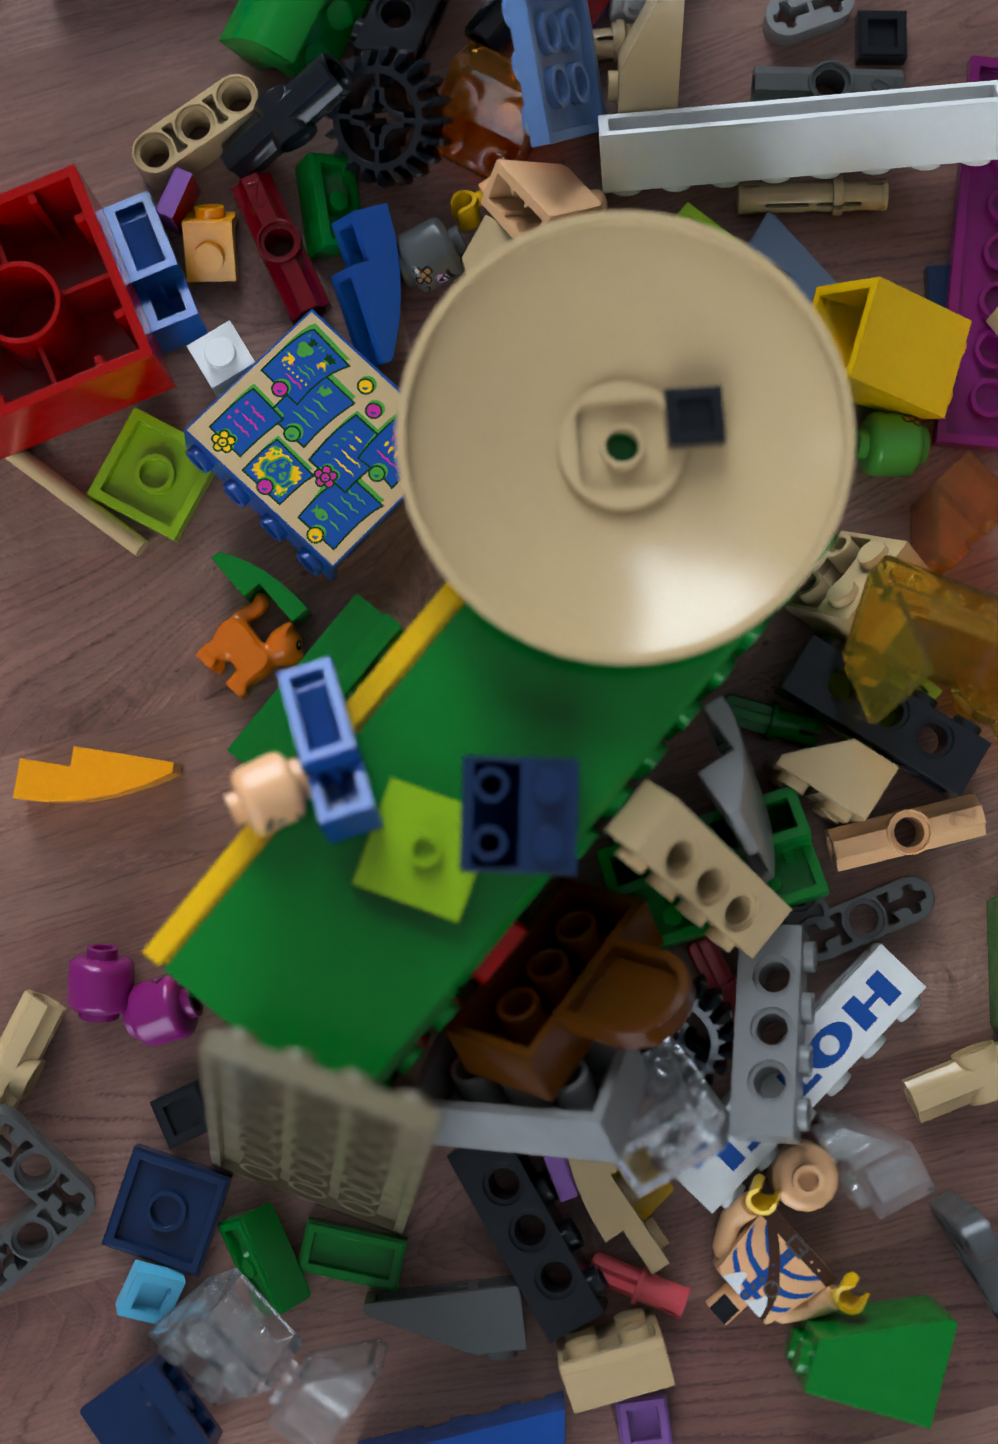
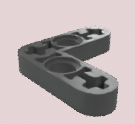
[783,876,935,962]
[0,1104,95,1294]
[928,1189,998,1322]

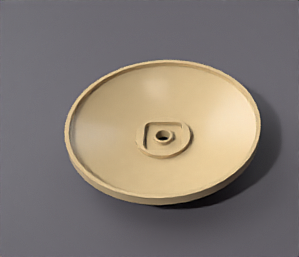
[395,210,856,666]

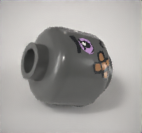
[397,217,467,293]

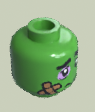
[854,412,930,477]

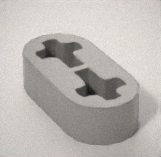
[762,0,855,47]

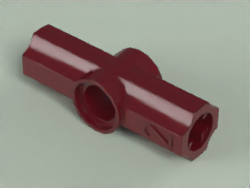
[231,172,332,326]

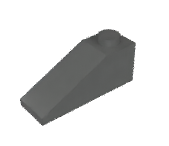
[364,1275,527,1361]

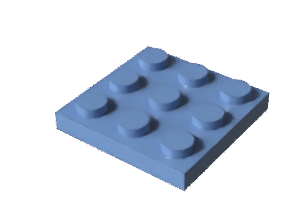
[502,0,606,147]

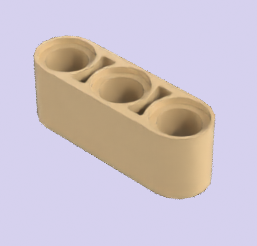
[132,74,260,191]

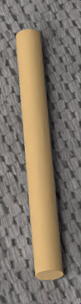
[5,449,149,557]

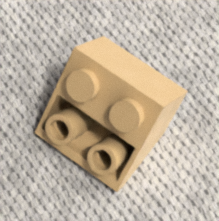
[783,531,939,659]
[762,739,899,825]
[556,1308,675,1414]

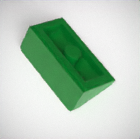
[295,152,361,259]
[218,1202,311,1317]

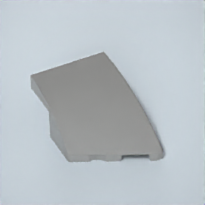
[698,695,775,883]

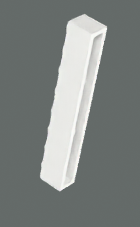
[598,80,998,196]

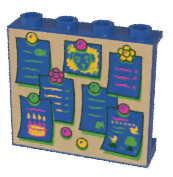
[184,309,405,582]

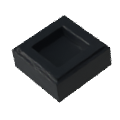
[855,10,907,65]
[663,385,726,449]
[149,1079,208,1149]

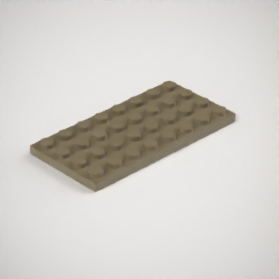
[199,1027,444,1236]

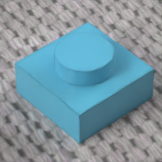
[115,1259,186,1327]

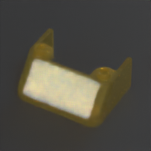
[843,555,998,742]

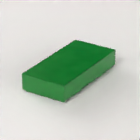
[298,1216,408,1292]

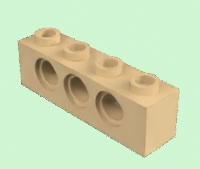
[604,779,792,959]

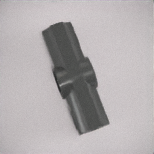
[750,60,905,102]

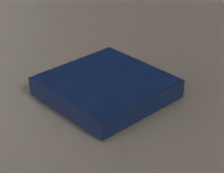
[101,1143,233,1277]

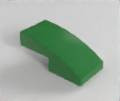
[211,552,313,627]

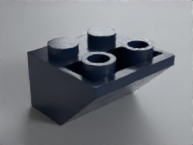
[460,755,579,875]

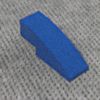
[103,190,208,354]
[331,203,401,368]
[277,656,384,844]

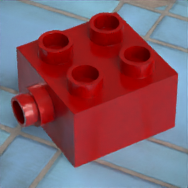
[0,164,176,460]

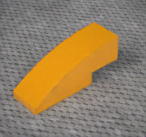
[13,746,183,803]

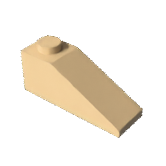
[607,0,685,114]

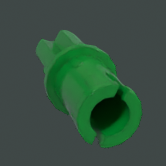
[724,694,822,749]

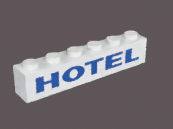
[663,942,926,1214]

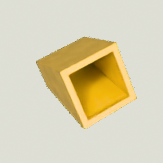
[812,276,972,420]

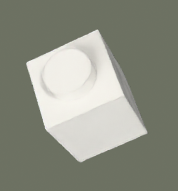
[187,320,255,397]

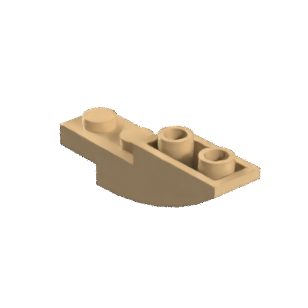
[568,1142,670,1275]

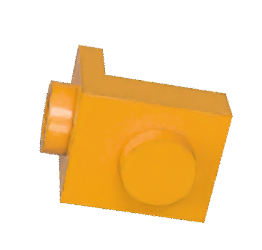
[182,204,239,282]

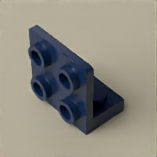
[80,1346,223,1444]

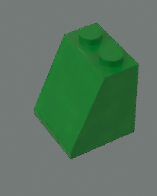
[784,1295,958,1429]

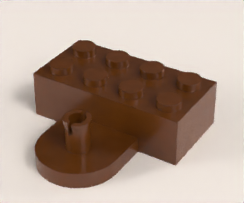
[445,878,695,1102]

